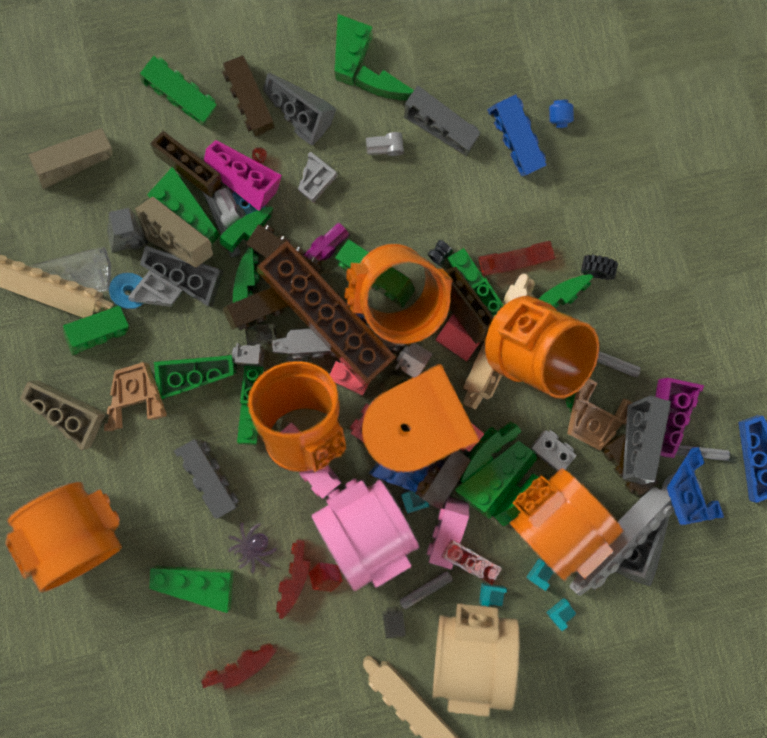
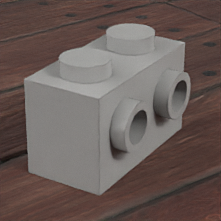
[529,430,577,472]

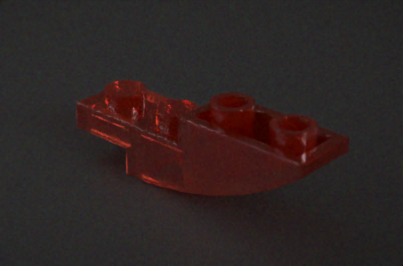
[276,538,311,619]
[441,539,502,585]
[201,643,278,690]

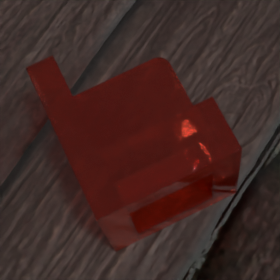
[309,562,343,592]

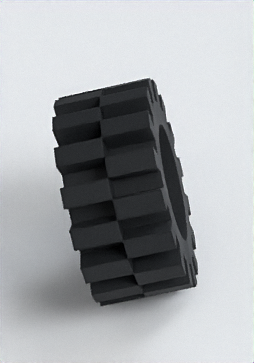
[581,255,618,280]

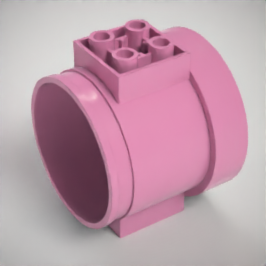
[311,479,419,592]

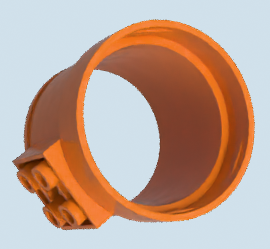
[345,244,452,344]
[485,296,599,398]
[248,361,346,473]
[510,468,624,581]
[6,482,122,593]

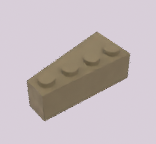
[28,128,113,189]
[135,197,213,268]
[20,380,106,450]

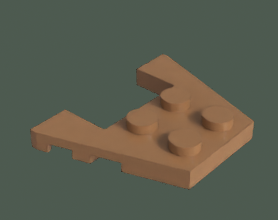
[104,362,167,431]
[567,379,632,450]

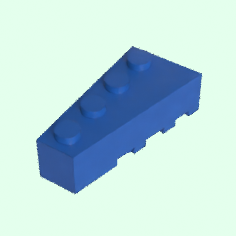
[487,95,546,176]

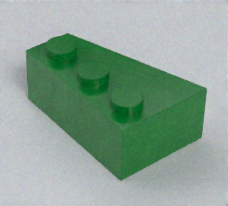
[335,14,373,86]
[63,306,129,356]

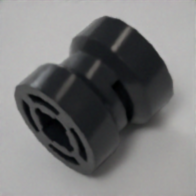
[427,239,453,266]

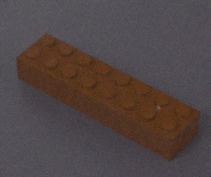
[257,241,396,387]

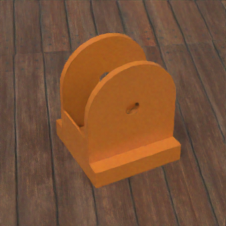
[363,364,479,472]

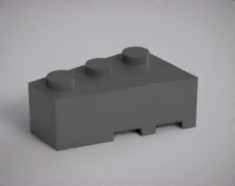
[107,208,148,253]

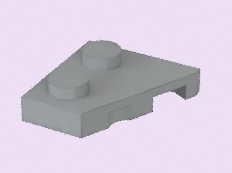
[298,151,338,203]
[128,270,182,307]

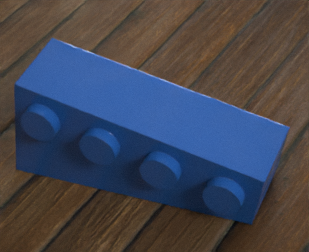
[738,415,767,503]

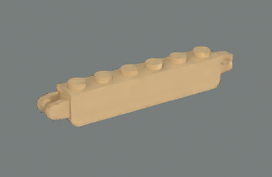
[0,255,114,318]
[463,274,536,410]
[363,656,460,738]

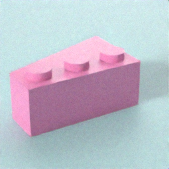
[427,496,469,570]

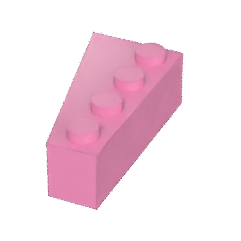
[280,423,342,499]

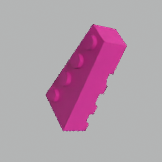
[204,140,282,211]

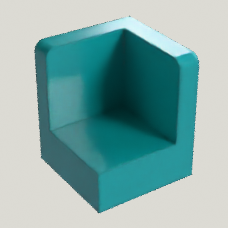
[401,491,429,514]
[526,558,554,591]
[479,583,507,607]
[546,598,576,631]

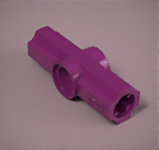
[305,222,350,261]

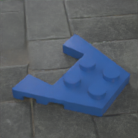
[369,425,434,492]
[667,447,724,525]

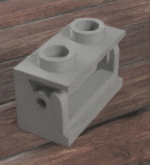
[395,342,432,378]
[232,343,265,367]

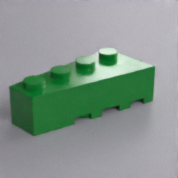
[140,55,217,126]
[147,167,220,245]
[335,239,415,308]
[154,355,237,400]
[455,441,537,519]
[149,566,234,613]

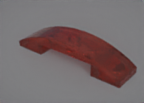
[478,241,555,276]

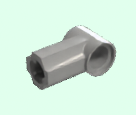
[366,132,404,156]
[213,188,246,228]

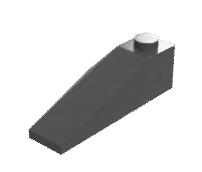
[263,73,336,145]
[616,516,670,586]

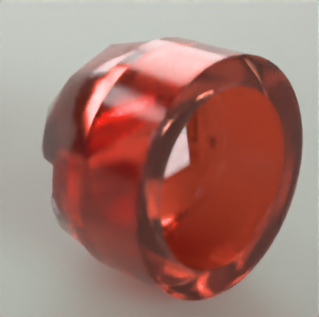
[252,147,267,164]

